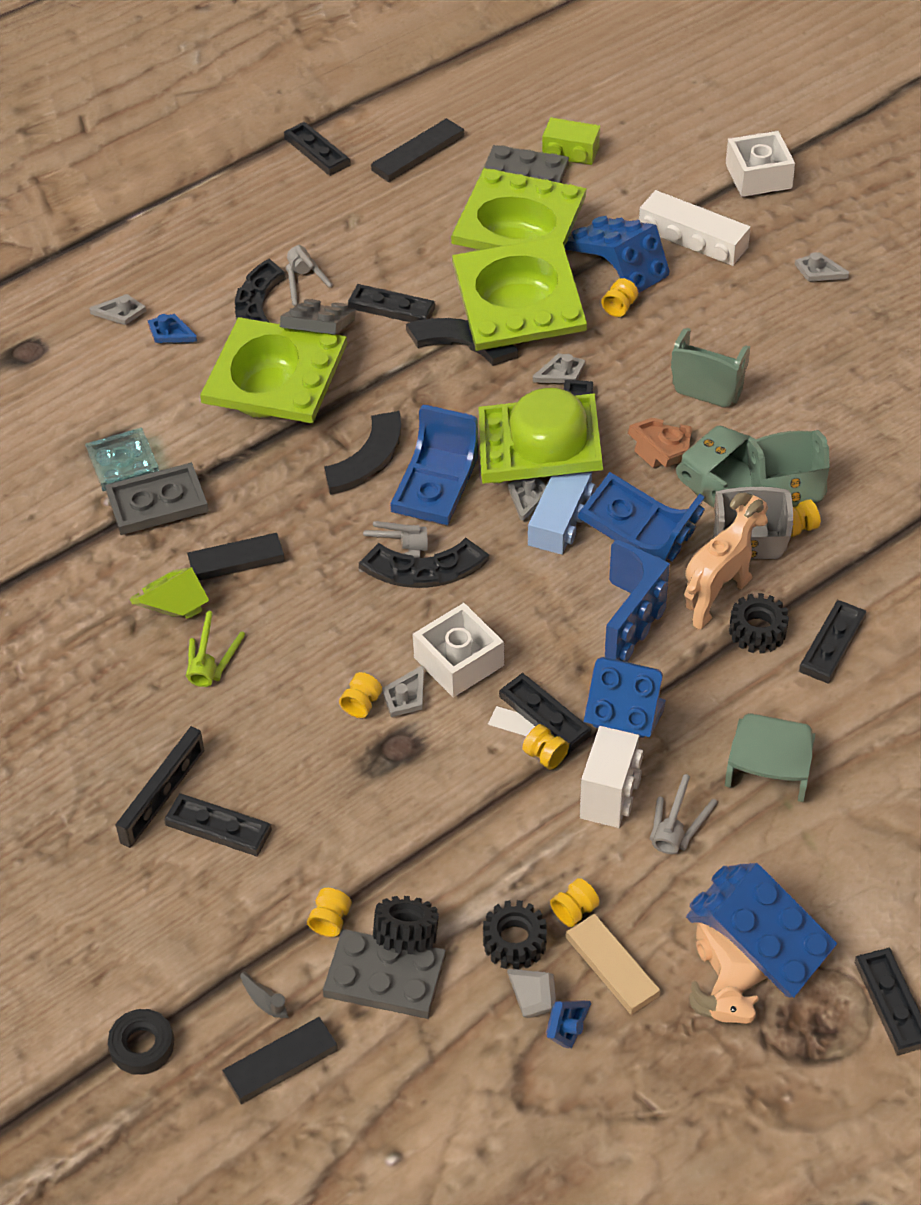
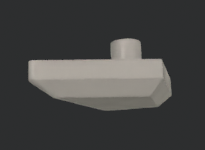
[795,252,849,281]
[89,294,146,325]
[533,353,585,383]
[508,477,546,521]
[382,666,424,717]
[507,969,556,1018]

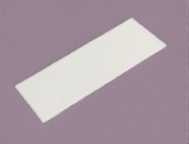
[488,706,535,736]

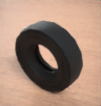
[107,1009,175,1075]

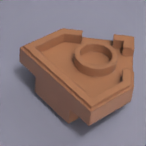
[628,418,692,468]

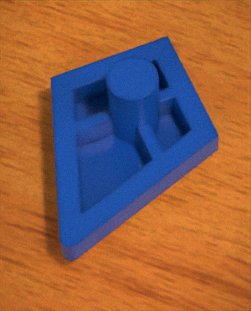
[147,314,197,343]
[546,1000,591,1049]

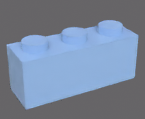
[528,471,596,555]

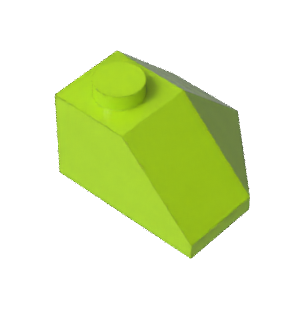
[129,567,209,619]

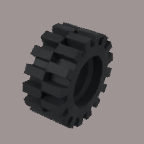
[729,593,789,654]
[373,896,439,954]
[483,900,547,970]

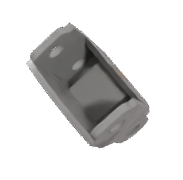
[713,487,793,560]

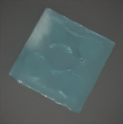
[85,427,159,491]

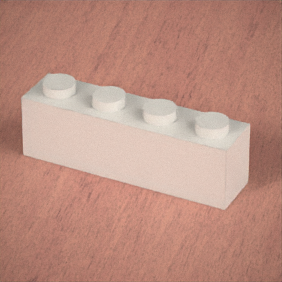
[639,190,751,266]

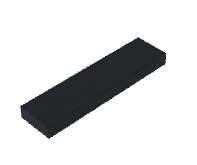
[371,118,464,182]
[115,726,205,848]

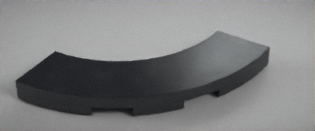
[235,259,286,323]
[406,318,518,366]
[324,411,401,495]
[358,538,489,588]

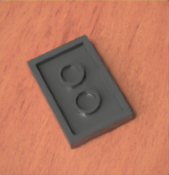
[484,145,569,183]
[280,299,356,334]
[105,462,209,535]
[323,929,446,1019]

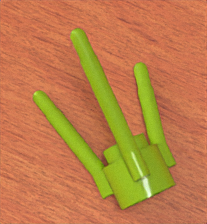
[185,610,245,687]

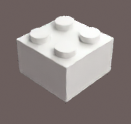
[726,131,795,197]
[413,603,504,698]
[580,726,643,828]

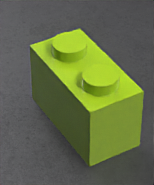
[542,117,600,165]

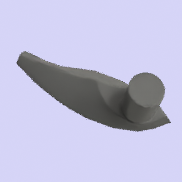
[240,972,289,1018]

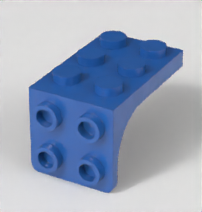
[565,216,670,293]
[390,405,478,525]
[577,472,705,562]
[605,539,670,662]
[583,657,666,738]
[686,863,837,998]

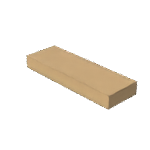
[566,914,660,1015]

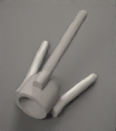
[285,245,333,306]
[359,521,428,572]
[649,774,717,854]

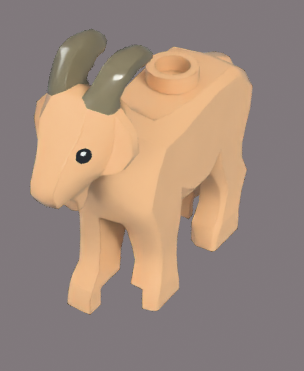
[684,493,768,629]
[689,923,768,1024]

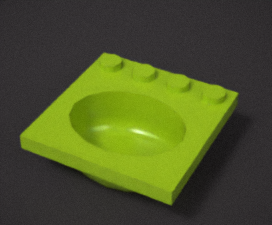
[451,168,586,250]
[452,236,587,351]
[200,317,347,423]
[479,388,603,484]

